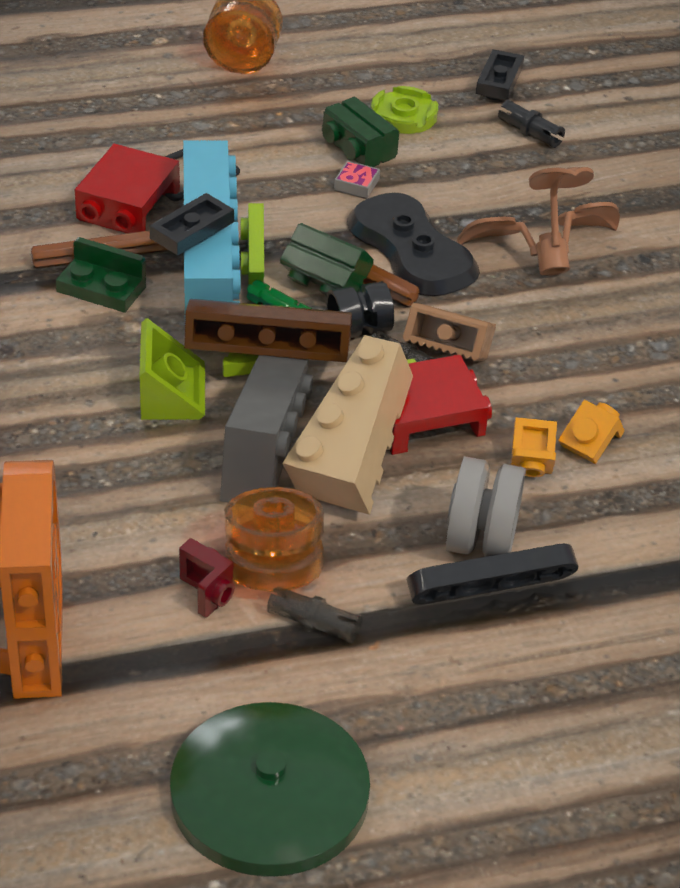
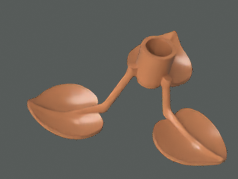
[457,167,620,276]

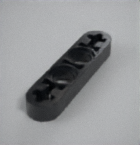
[406,543,579,605]

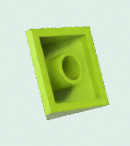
[139,318,205,420]

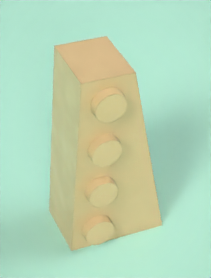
[282,335,413,515]

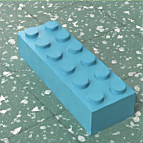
[183,140,241,314]

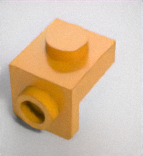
[558,399,625,464]
[511,417,557,477]

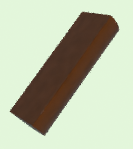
[184,299,352,363]

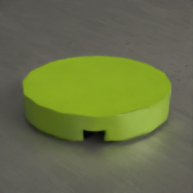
[371,86,439,134]

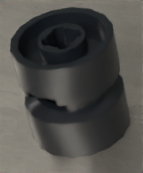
[326,281,395,338]

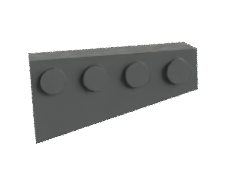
[220,355,314,510]

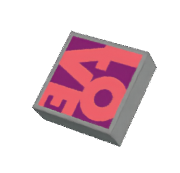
[334,161,380,198]

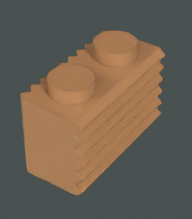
[403,303,496,361]

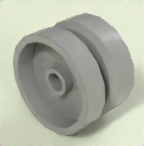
[446,456,526,557]

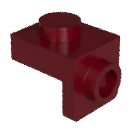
[179,538,235,618]

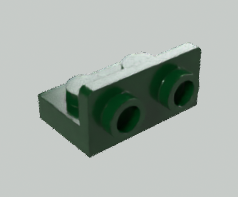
[56,237,146,313]

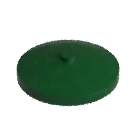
[170,702,370,877]

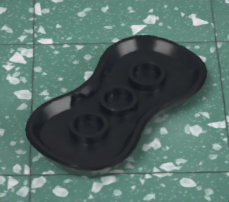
[347,193,480,296]

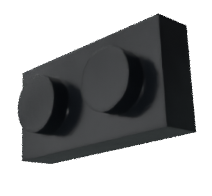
[476,49,524,100]
[149,193,234,256]

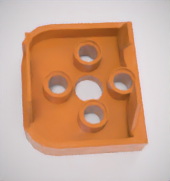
[0,460,63,699]

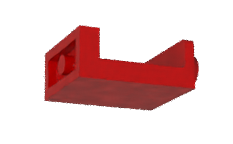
[74,143,180,233]
[390,354,492,455]

